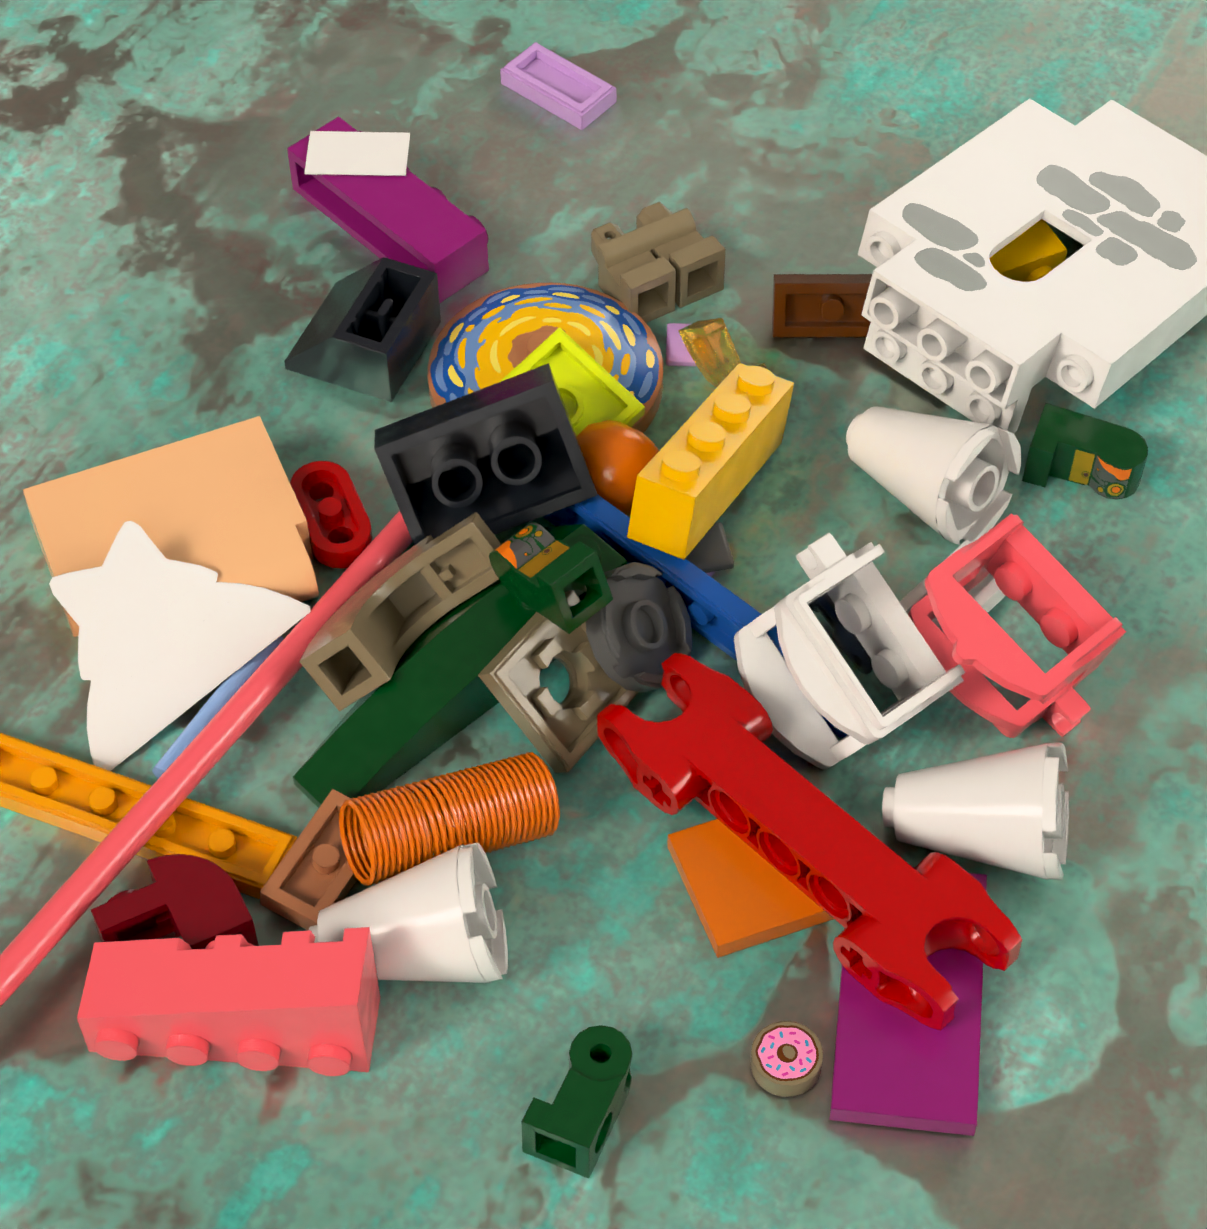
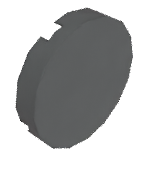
[586,562,692,693]

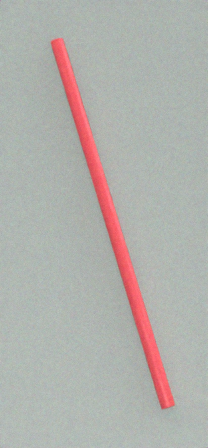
[0,510,413,1008]

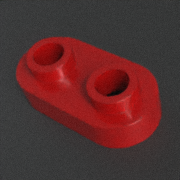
[290,461,373,569]

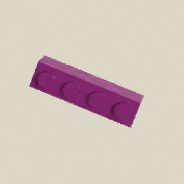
[287,116,489,303]

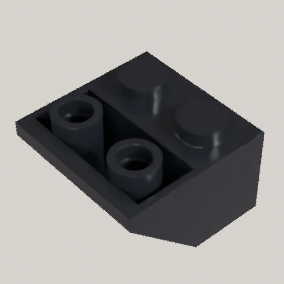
[284,257,441,402]

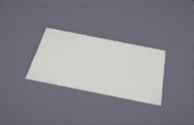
[304,131,410,176]

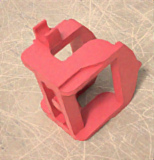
[908,513,1126,738]

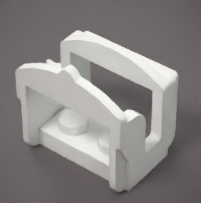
[734,533,966,769]

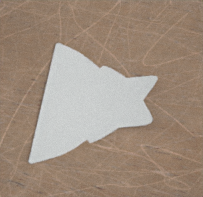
[49,521,311,771]

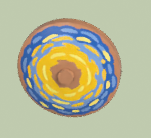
[427,282,663,433]

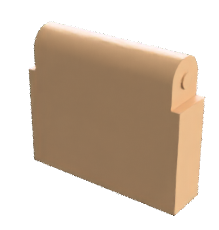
[22,416,319,637]

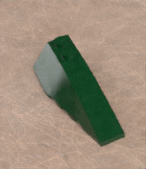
[293,524,627,808]

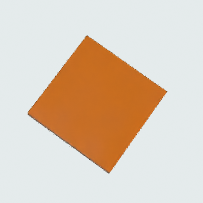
[667,819,834,958]

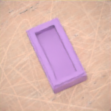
[500,42,617,130]

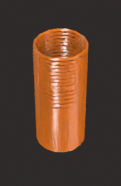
[339,752,560,886]

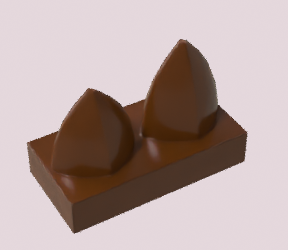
[772,274,872,337]

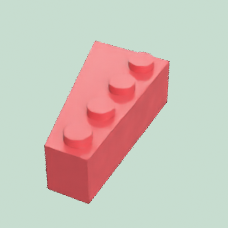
[77,927,381,1076]

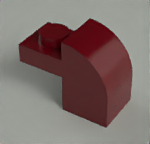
[91,854,259,949]

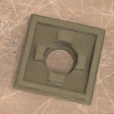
[478,590,639,773]

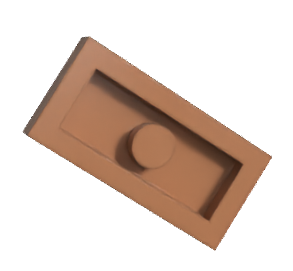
[260,789,358,930]

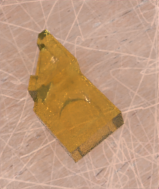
[678,318,767,388]

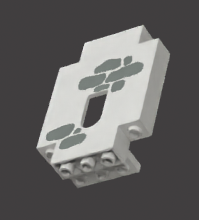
[858,99,1207,433]

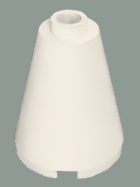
[846,406,1021,545]
[882,743,1069,880]
[309,843,508,983]

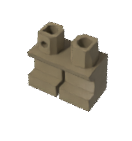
[591,201,726,323]

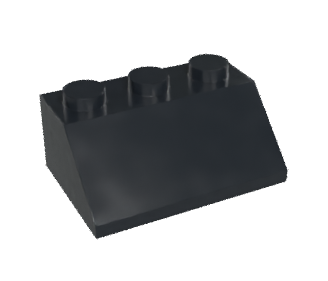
[374,363,598,545]

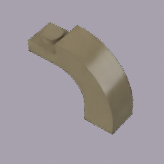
[299,512,501,712]

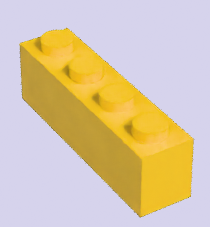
[627,363,794,560]

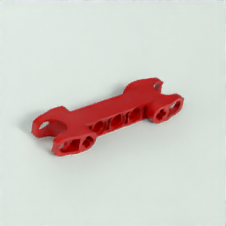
[597,653,1023,1031]

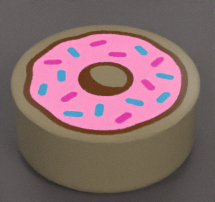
[750,1021,823,1097]

